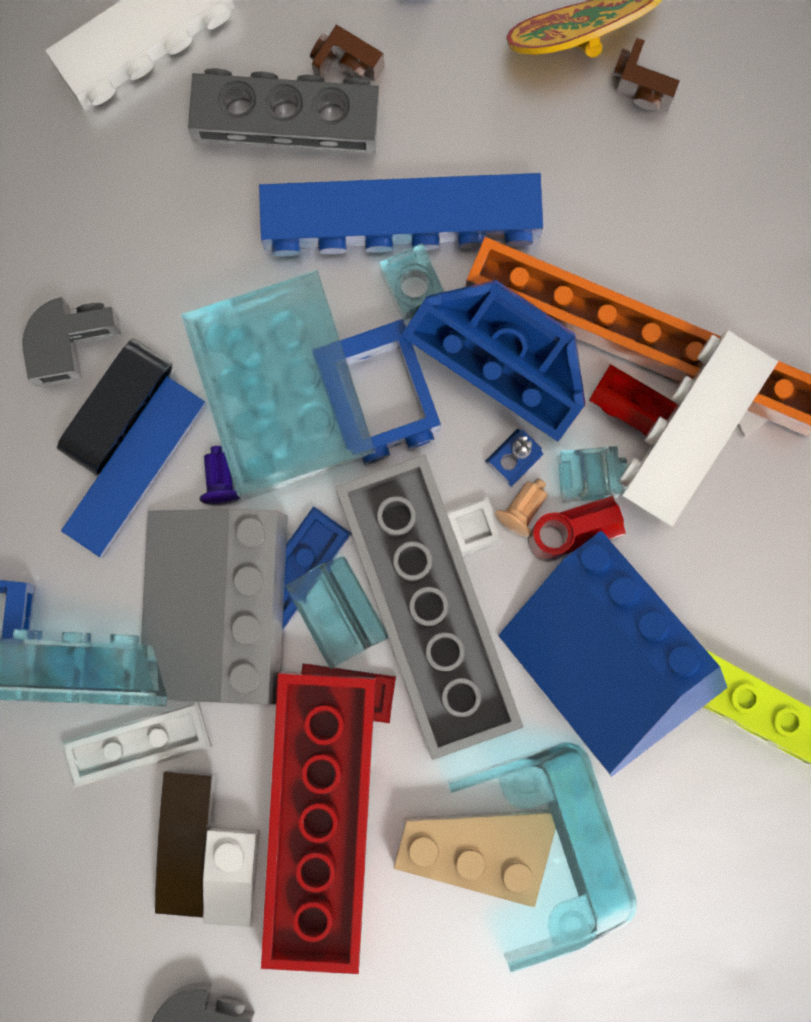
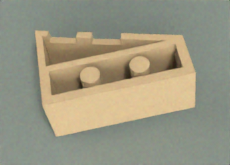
[394,810,560,908]

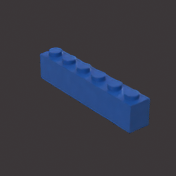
[259,173,543,256]

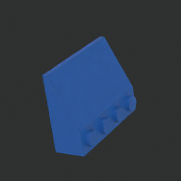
[498,531,728,777]

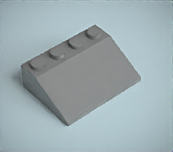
[138,509,288,704]

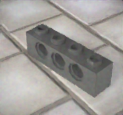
[188,68,379,153]

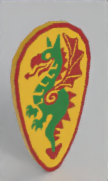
[506,0,662,58]

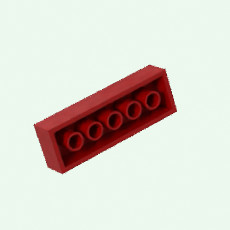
[261,672,376,974]

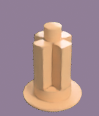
[495,478,548,537]

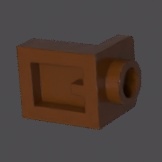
[310,24,385,82]

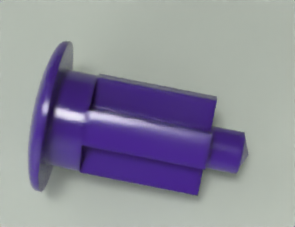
[199,446,242,506]

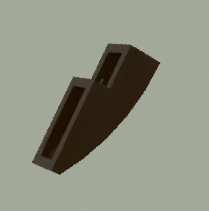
[155,770,215,918]

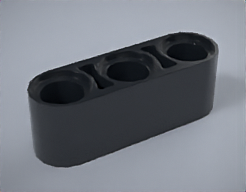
[57,338,173,476]

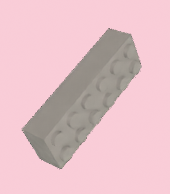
[335,454,523,760]

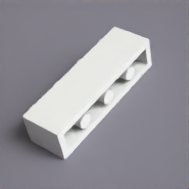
[45,0,235,109]
[618,330,778,527]

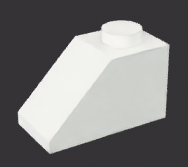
[203,827,260,927]

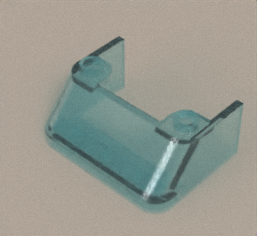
[447,742,637,973]

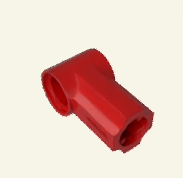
[528,495,626,562]

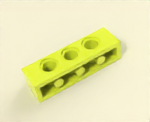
[703,650,811,767]

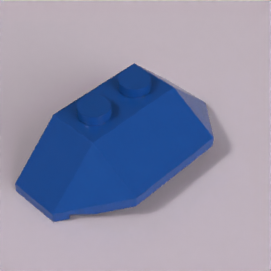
[401,280,586,442]

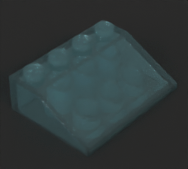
[181,270,375,500]
[0,629,167,707]

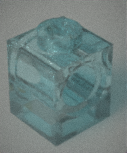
[379,243,444,321]
[557,446,628,503]

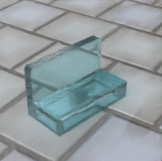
[285,556,388,669]

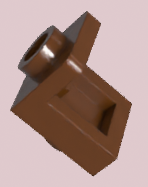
[613,37,680,111]

